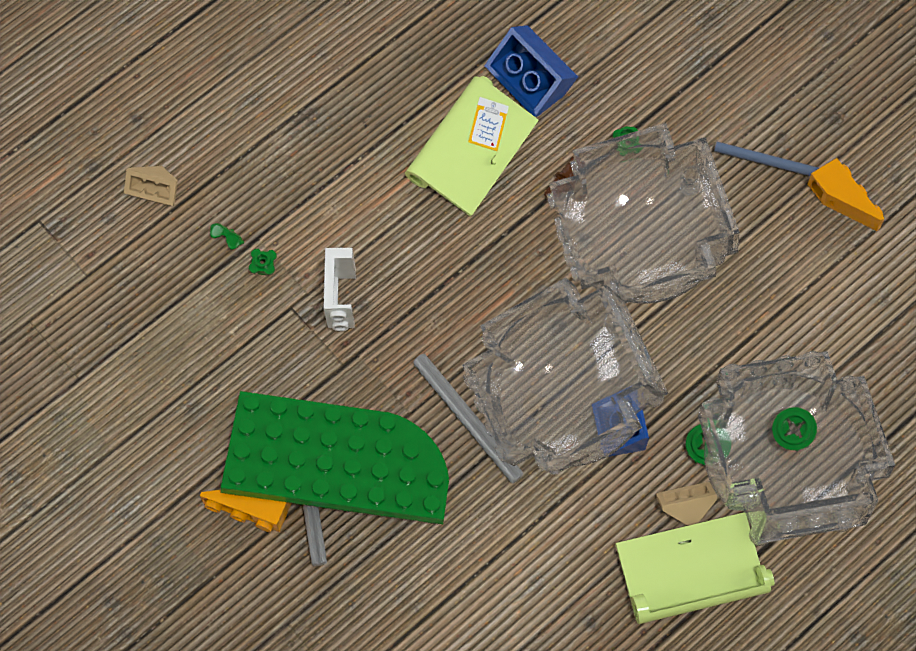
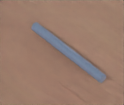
[714,142,819,176]

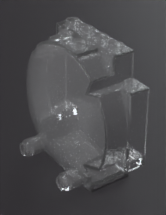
[546,123,740,305]
[462,278,669,475]
[698,351,895,546]

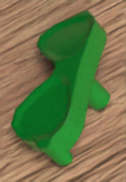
[210,223,244,249]

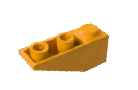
[807,158,885,231]
[200,490,292,532]

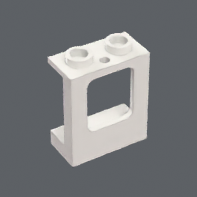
[324,248,356,331]

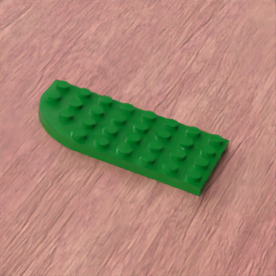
[221,391,449,525]

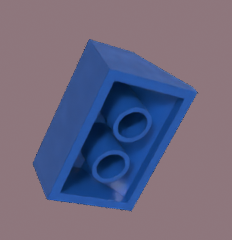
[484,25,578,117]

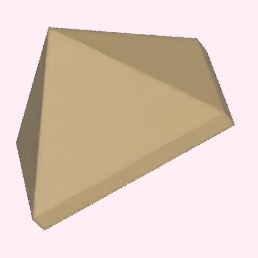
[124,166,178,206]
[656,482,717,526]

